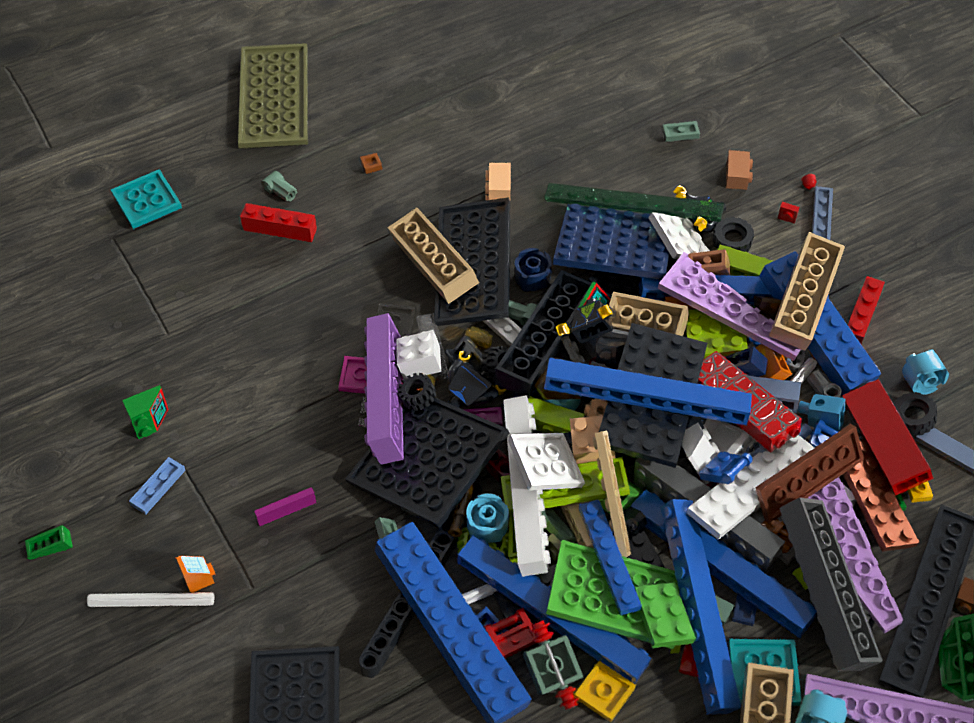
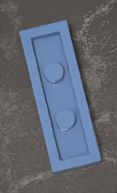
[129,457,186,514]

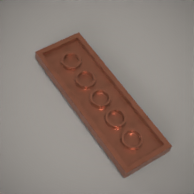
[755,424,864,523]
[843,439,919,552]

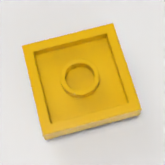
[574,661,636,722]

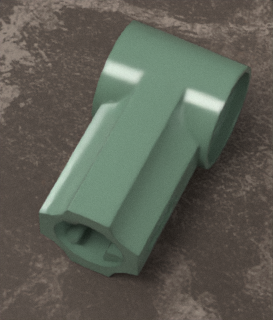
[261,171,297,202]
[509,300,537,326]

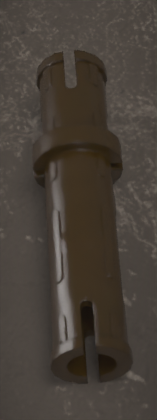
[448,482,476,537]

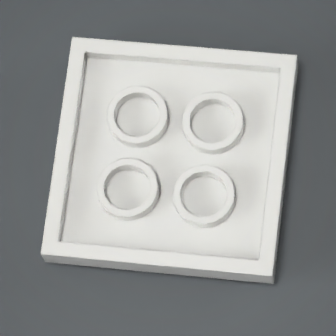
[648,213,710,259]
[508,433,585,490]

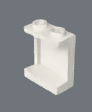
[703,418,757,455]

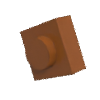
[360,153,382,174]

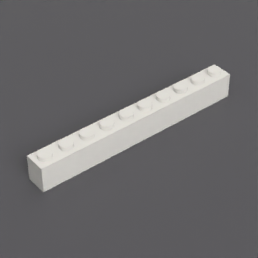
[504,395,550,577]

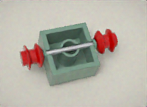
[522,620,583,710]

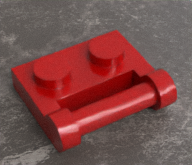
[484,608,536,658]

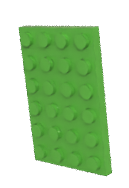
[546,540,680,649]

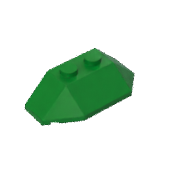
[938,614,974,702]

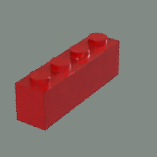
[240,203,317,242]
[848,276,885,345]

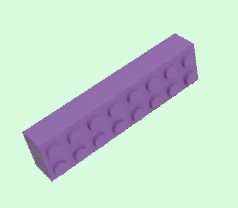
[364,313,404,465]

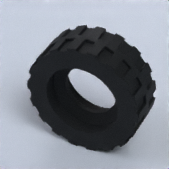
[712,217,754,252]
[893,392,937,436]

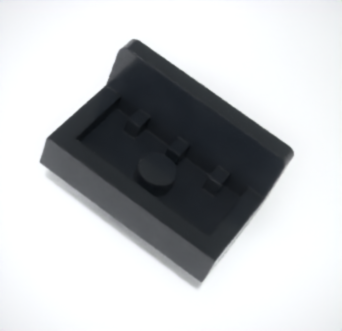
[444,336,484,373]

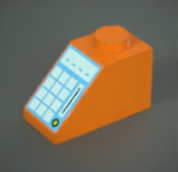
[176,556,215,593]

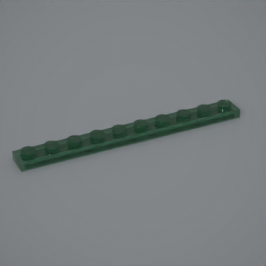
[545,183,724,222]

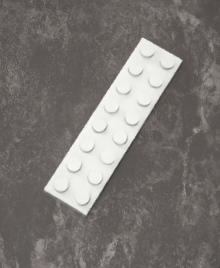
[687,435,815,540]

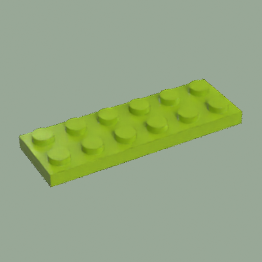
[501,457,630,514]

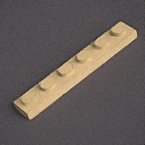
[593,430,631,557]

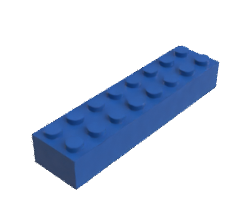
[759,251,881,398]

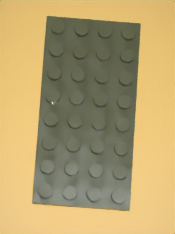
[238,43,308,148]

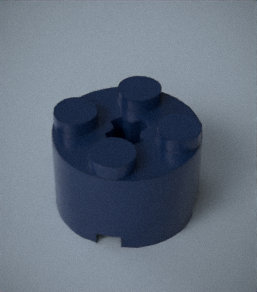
[514,248,552,292]

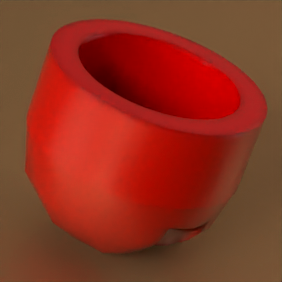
[801,174,816,189]

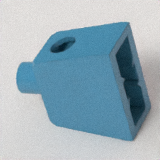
[798,394,845,432]

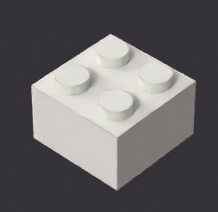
[396,330,441,380]

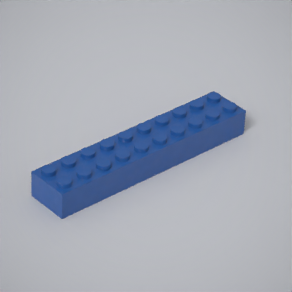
[375,522,531,723]

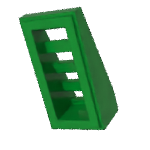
[25,525,73,560]

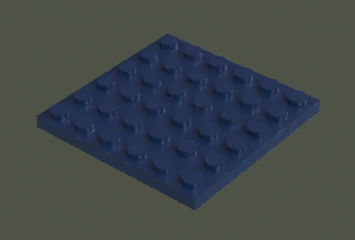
[553,204,669,280]

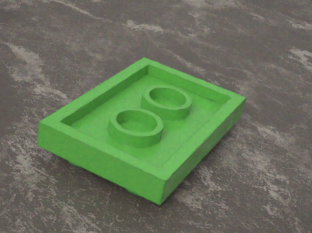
[635,583,696,648]

